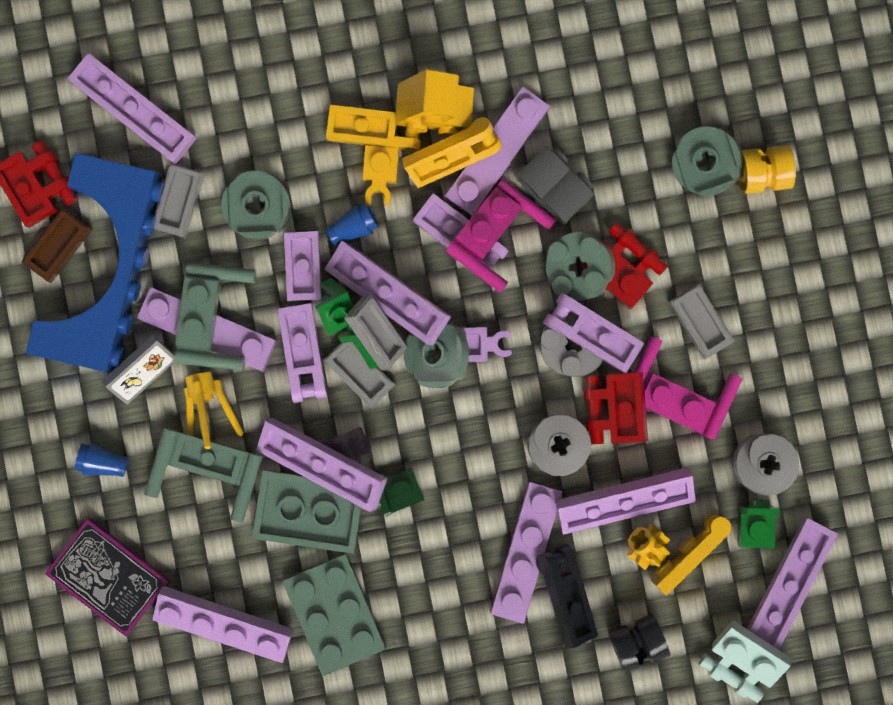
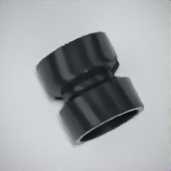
[608,613,671,674]

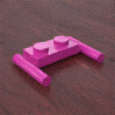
[445,179,557,293]
[633,336,743,440]

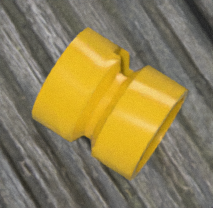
[737,145,796,195]

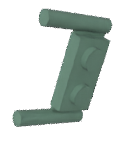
[174,262,257,371]
[144,428,262,523]

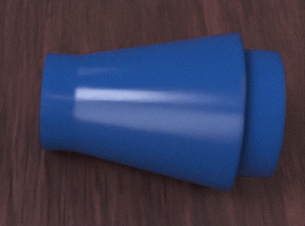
[326,203,379,245]
[74,442,129,477]

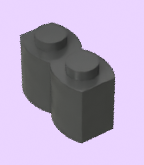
[515,146,594,226]

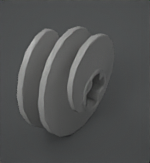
[528,414,591,476]
[732,433,800,496]

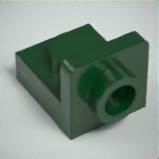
[375,468,424,517]

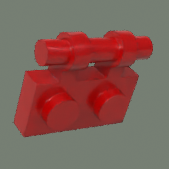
[0,141,78,228]
[579,222,668,310]
[583,372,648,445]

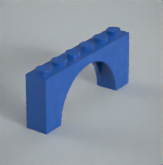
[25,153,165,373]

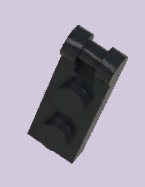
[536,544,598,648]

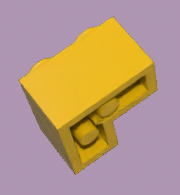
[395,69,474,138]

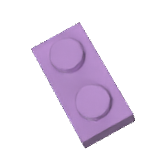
[284,231,322,302]

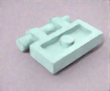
[698,620,791,703]

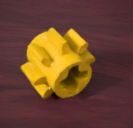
[627,524,670,570]

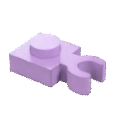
[463,327,512,362]

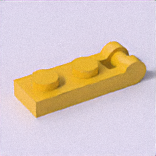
[326,105,422,152]
[402,117,502,188]
[651,514,731,596]

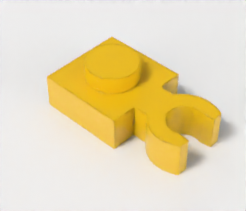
[362,145,399,207]

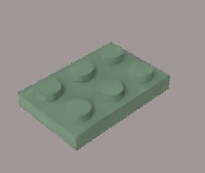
[252,470,362,554]
[282,553,386,677]

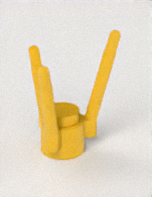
[184,372,243,449]

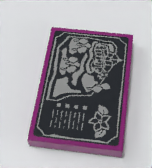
[45,518,171,637]

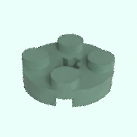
[672,126,743,196]
[221,171,291,240]
[546,232,615,301]
[404,321,469,388]

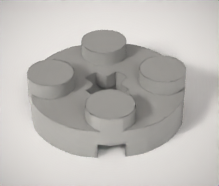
[540,312,603,377]

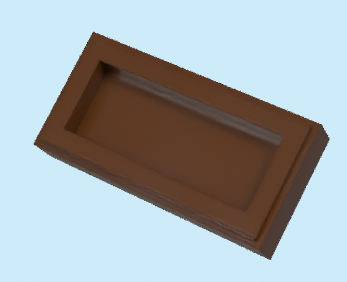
[21,208,92,283]

